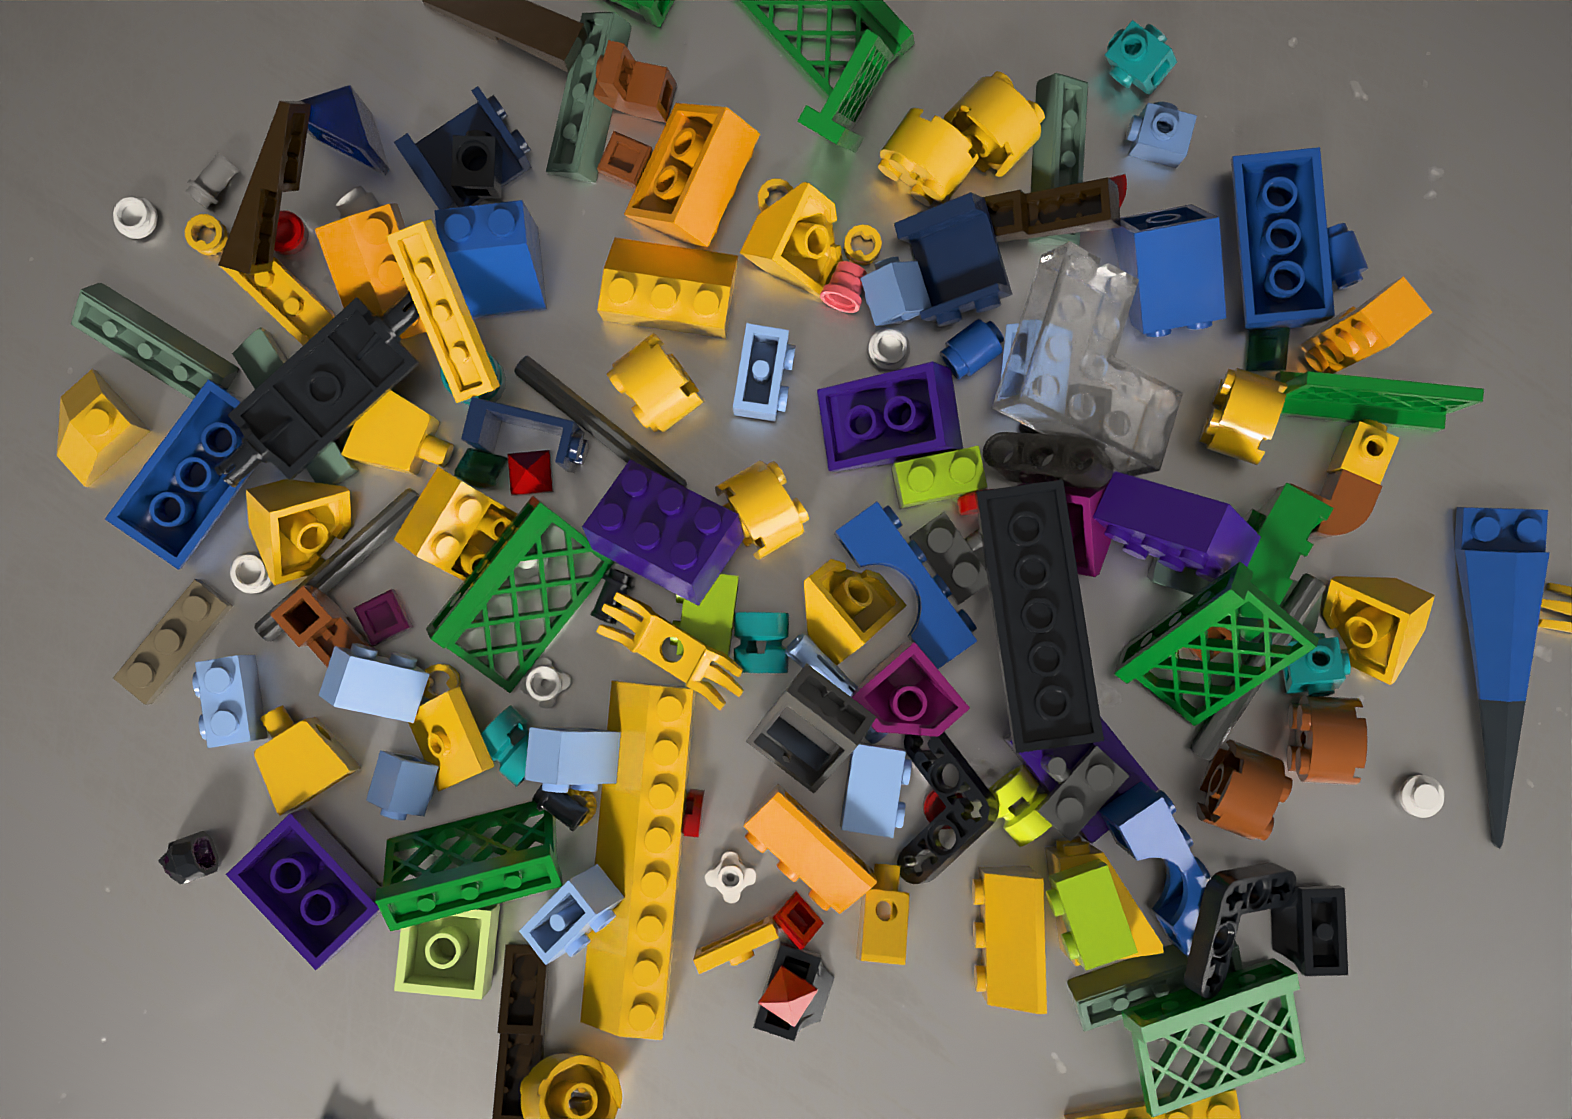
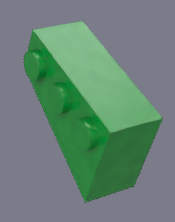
[1226,483,1334,642]

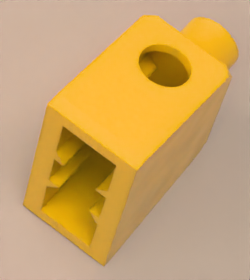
[341,390,454,475]
[254,705,361,816]
[856,864,909,965]

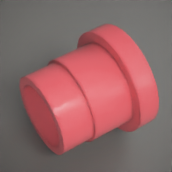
[820,261,867,313]

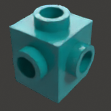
[1105,20,1177,96]
[1283,633,1351,696]

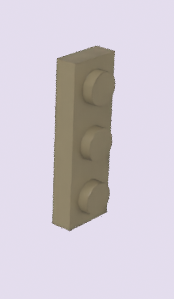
[113,579,233,705]

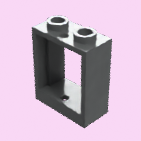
[746,663,877,793]

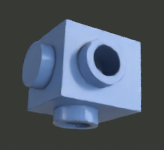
[1126,102,1197,168]
[861,257,932,326]
[366,750,439,820]

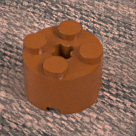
[1287,696,1367,785]
[1196,739,1293,841]

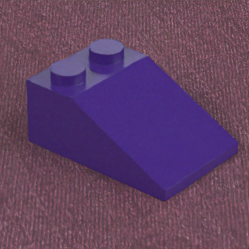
[817,361,963,472]

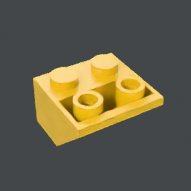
[394,467,517,581]

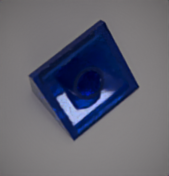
[300,85,389,176]

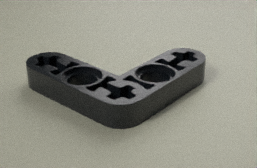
[897,732,999,884]
[1184,863,1296,999]

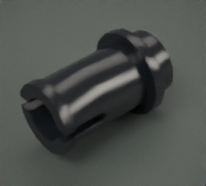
[590,568,635,625]
[532,785,590,832]

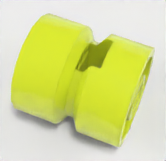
[988,764,1052,847]

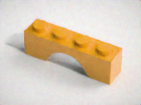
[1301,276,1433,374]

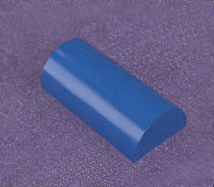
[1231,147,1335,330]
[105,379,257,570]

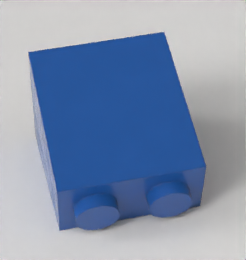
[434,200,547,318]
[1112,204,1226,337]

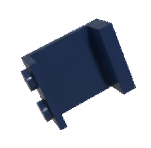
[394,86,532,209]
[894,192,1013,327]
[461,397,589,473]

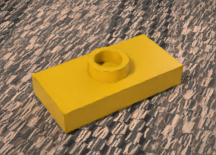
[693,916,779,974]

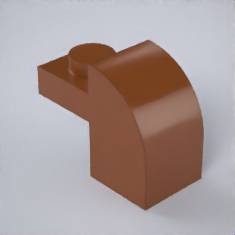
[593,40,677,123]
[1275,469,1383,538]
[270,585,371,668]

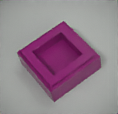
[353,589,413,646]

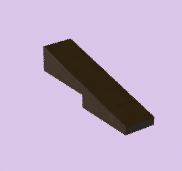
[422,0,588,73]
[218,101,311,274]
[984,177,1121,242]
[492,944,549,1119]

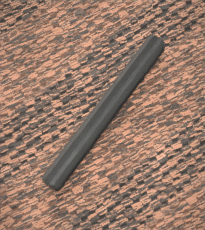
[514,356,687,487]
[254,488,420,641]
[1191,573,1326,761]

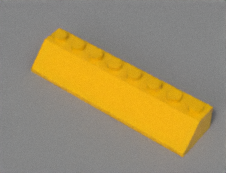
[580,680,696,1040]

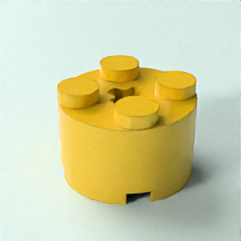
[944,71,1045,177]
[878,108,979,206]
[606,333,705,432]
[1199,368,1288,465]
[715,460,809,560]
[520,1053,622,1119]

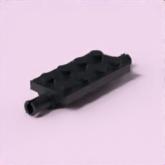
[214,290,420,488]

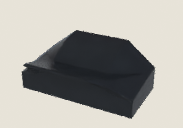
[1271,885,1348,976]
[753,941,835,1041]

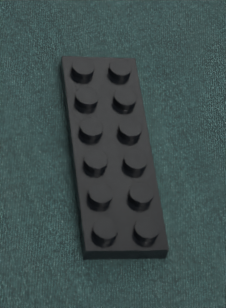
[975,479,1104,753]

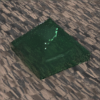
[1246,327,1290,373]
[454,448,508,490]

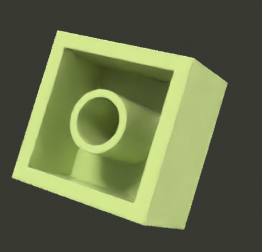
[394,903,500,1000]

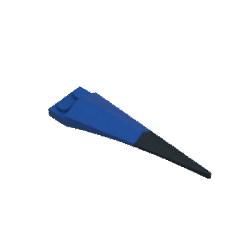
[1454,507,1550,849]

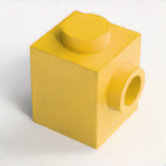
[1326,419,1399,485]

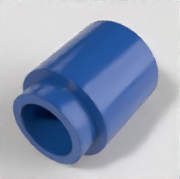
[1327,223,1368,290]
[939,319,1004,379]

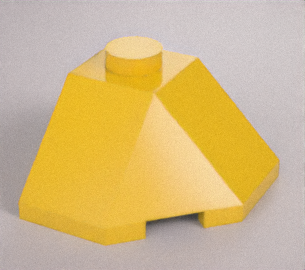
[740,182,843,298]
[57,369,150,487]
[246,479,351,585]
[804,559,907,665]
[1322,576,1435,685]

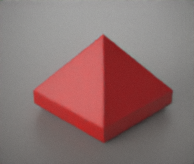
[507,450,554,496]
[772,891,824,950]
[758,965,818,1027]

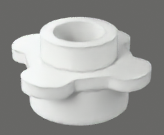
[520,658,571,709]
[705,851,756,903]

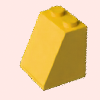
[1045,836,1164,966]

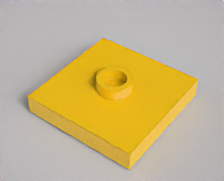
[408,687,494,792]

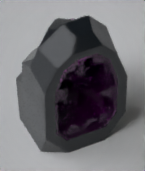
[158,831,219,884]

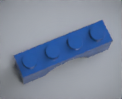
[834,502,977,669]
[1099,781,1211,957]

